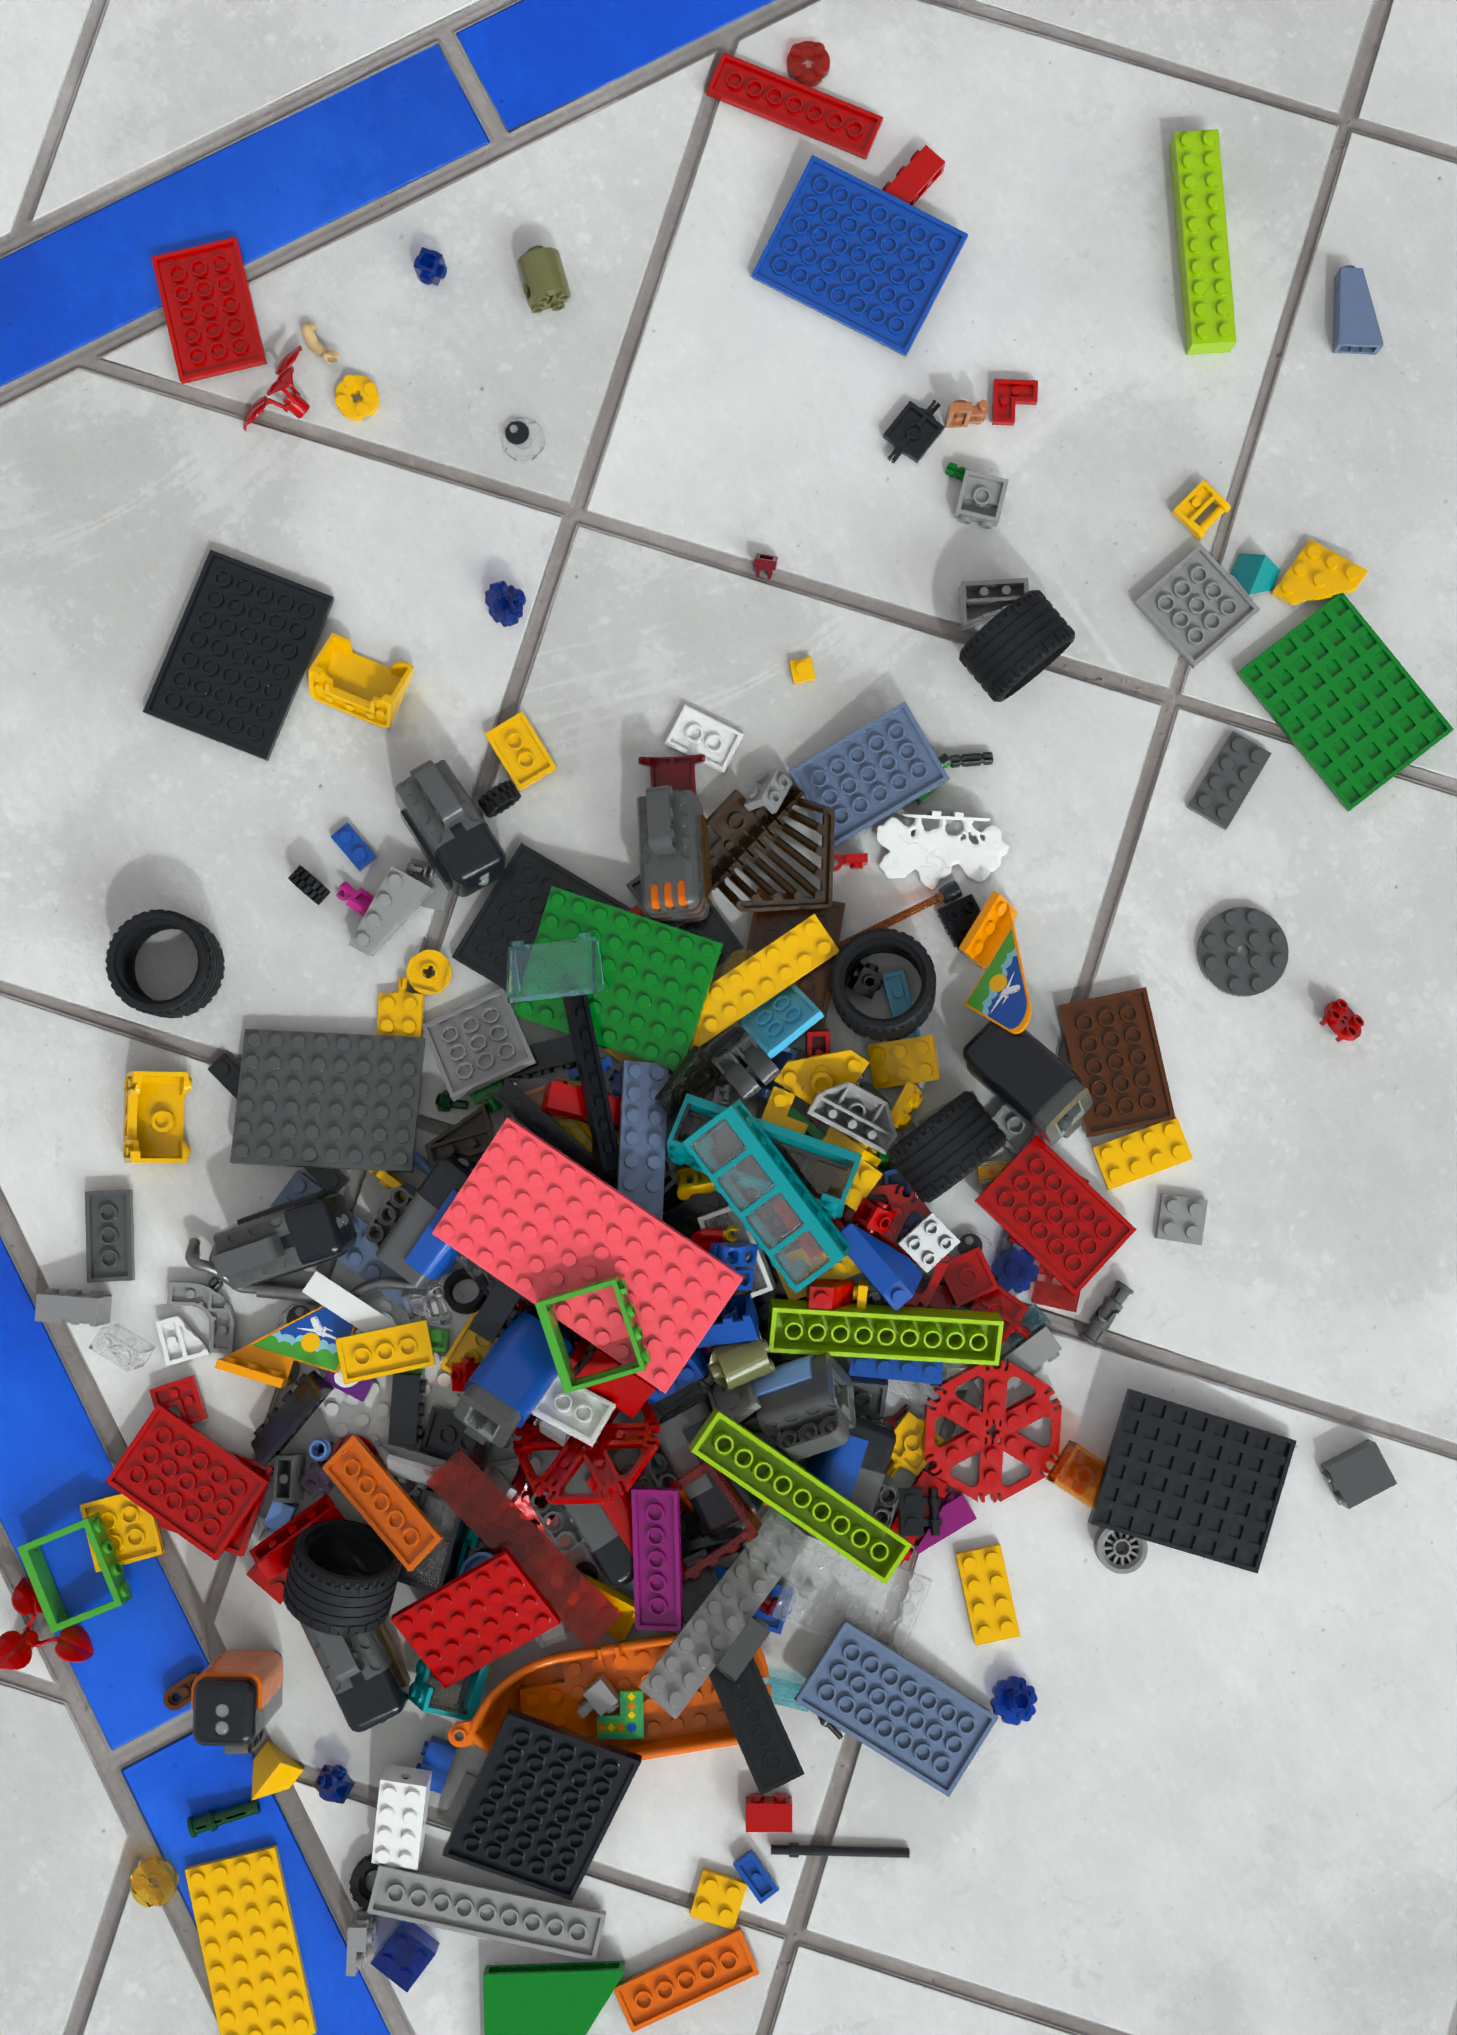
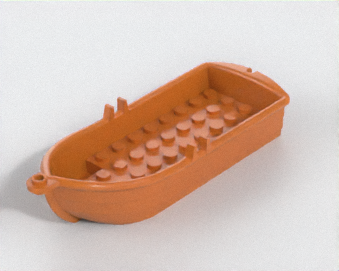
[448,1632,772,1760]

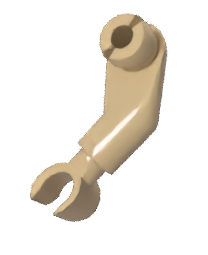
[301,322,340,365]

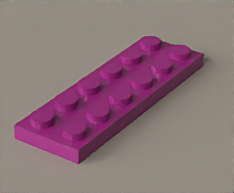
[631,1487,683,1631]

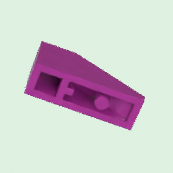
[914,1491,977,1554]

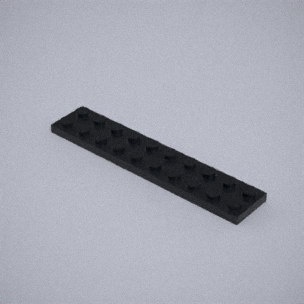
[681,1549,804,1795]

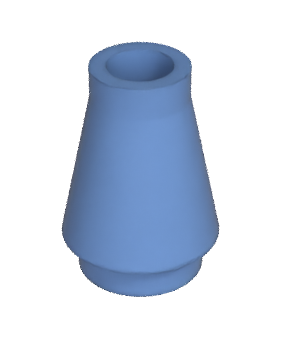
[309,1438,335,1461]

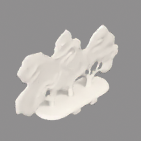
[877,809,1010,891]

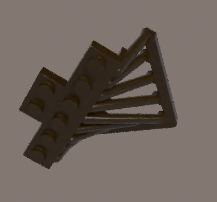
[705,783,835,912]

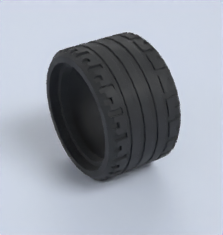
[959,590,1075,702]
[105,909,225,1018]
[830,928,936,1041]
[888,1091,1007,1203]
[283,1520,402,1636]

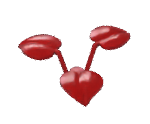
[243,345,310,431]
[0,1577,94,1670]

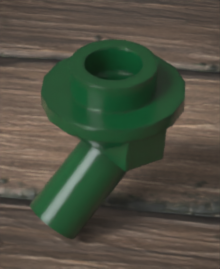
[435,1090,469,1113]

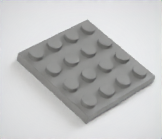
[1133,544,1260,669]
[422,988,536,1102]

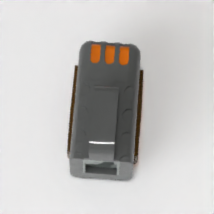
[637,785,713,925]

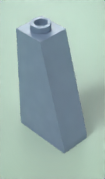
[1333,265,1383,355]

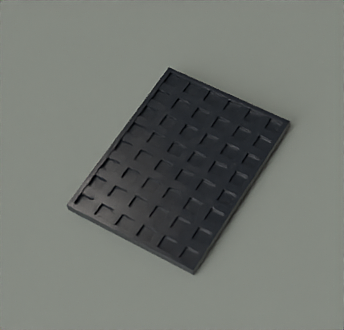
[1088,1388,1296,1574]

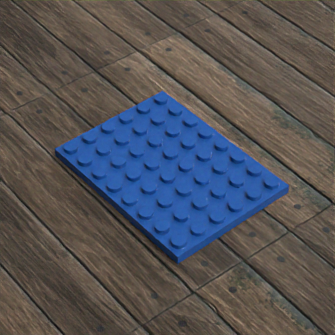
[751,155,968,357]

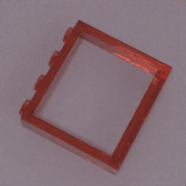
[665,1462,762,1582]

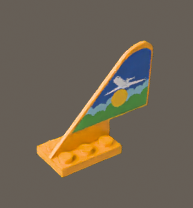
[958,891,1031,1034]
[215,1306,356,1388]

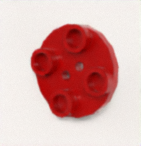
[1319,999,1364,1042]

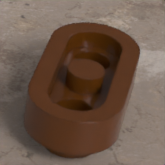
[163,1671,201,1710]

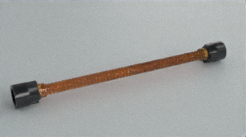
[836,880,962,950]

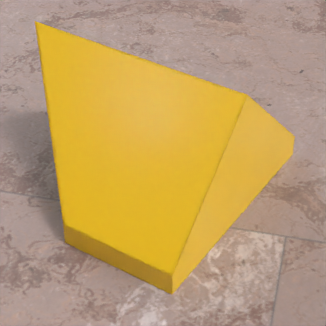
[251,1740,304,1800]

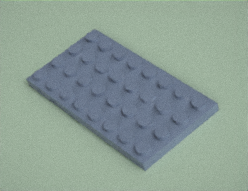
[794,1619,998,1797]

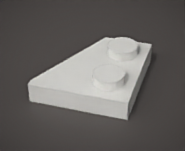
[155,1315,211,1366]

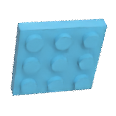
[738,983,824,1059]

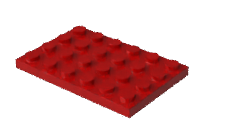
[151,237,267,384]
[974,1135,1137,1296]
[105,1403,270,1561]
[391,1548,561,1688]

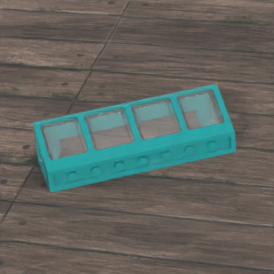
[683,1099,852,1293]

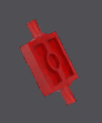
[970,1285,1032,1345]

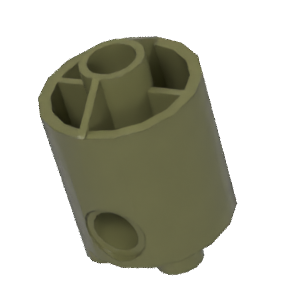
[517,246,571,313]
[707,1332,776,1391]

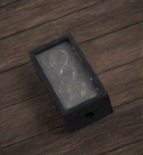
[398,1488,475,1592]

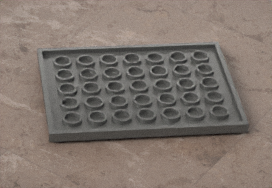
[230,1029,425,1173]

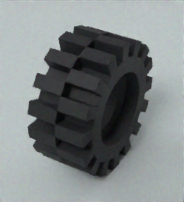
[478,780,521,818]
[288,865,330,905]

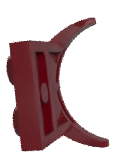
[638,754,705,795]
[498,1463,556,1541]

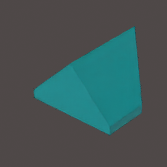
[1230,553,1280,595]

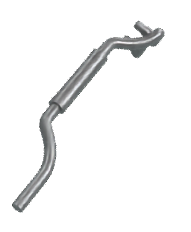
[185,1238,430,1304]

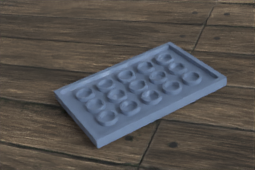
[789,701,950,848]

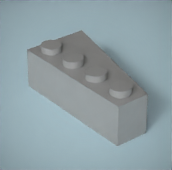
[348,866,436,956]

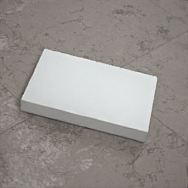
[665,705,744,774]
[532,1375,616,1447]

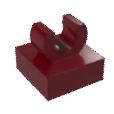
[754,553,778,579]

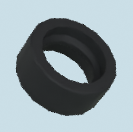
[443,1268,489,1314]

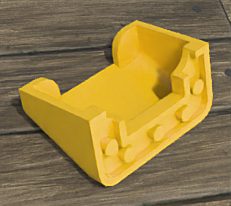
[308,633,414,728]
[123,1071,192,1163]

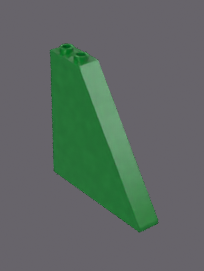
[483,1961,625,2035]

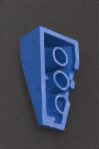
[840,1222,923,1311]

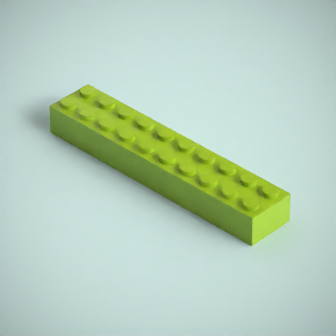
[1169,129,1237,355]
[766,1298,1004,1366]
[688,1407,912,1585]

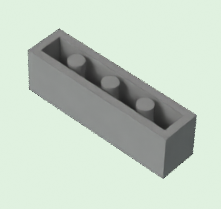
[971,1325,1062,1394]

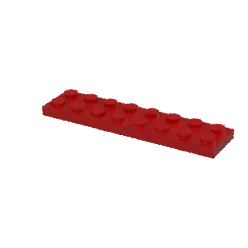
[706,52,883,160]

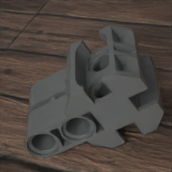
[702,1021,781,1102]

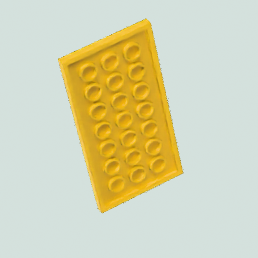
[185,1844,318,2035]

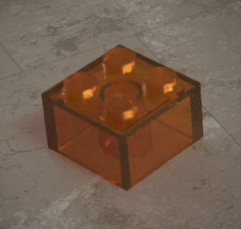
[1046,1440,1105,1508]

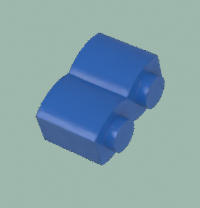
[416,1736,457,1794]

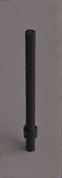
[771,1843,910,1858]

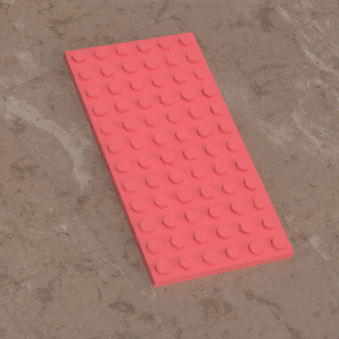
[432,1117,744,1394]

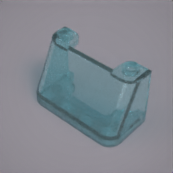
[506,932,605,1003]

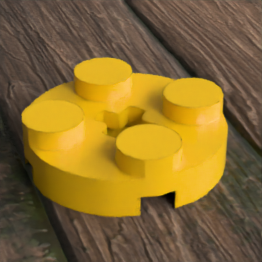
[335,375,380,421]
[406,950,452,995]

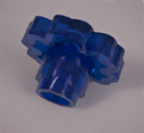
[485,581,526,627]
[991,1247,1039,1293]
[990,1676,1037,1725]

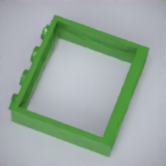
[535,1274,651,1394]
[17,1512,133,1634]

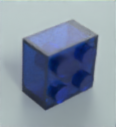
[370,1920,440,1992]

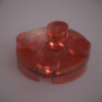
[787,41,830,87]

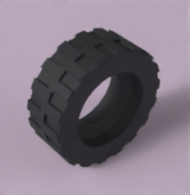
[349,1854,379,1910]

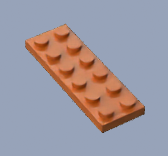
[322,1435,444,1571]
[614,1927,759,2033]

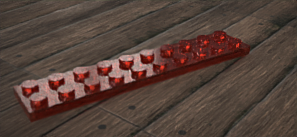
[426,1448,622,1649]

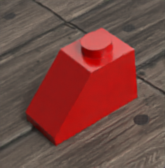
[806,1278,854,1310]

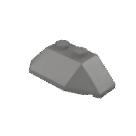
[807,1081,897,1155]
[374,1440,466,1489]

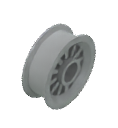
[1094,1527,1148,1574]

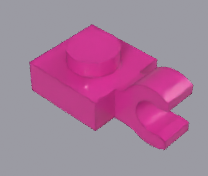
[336,882,374,916]

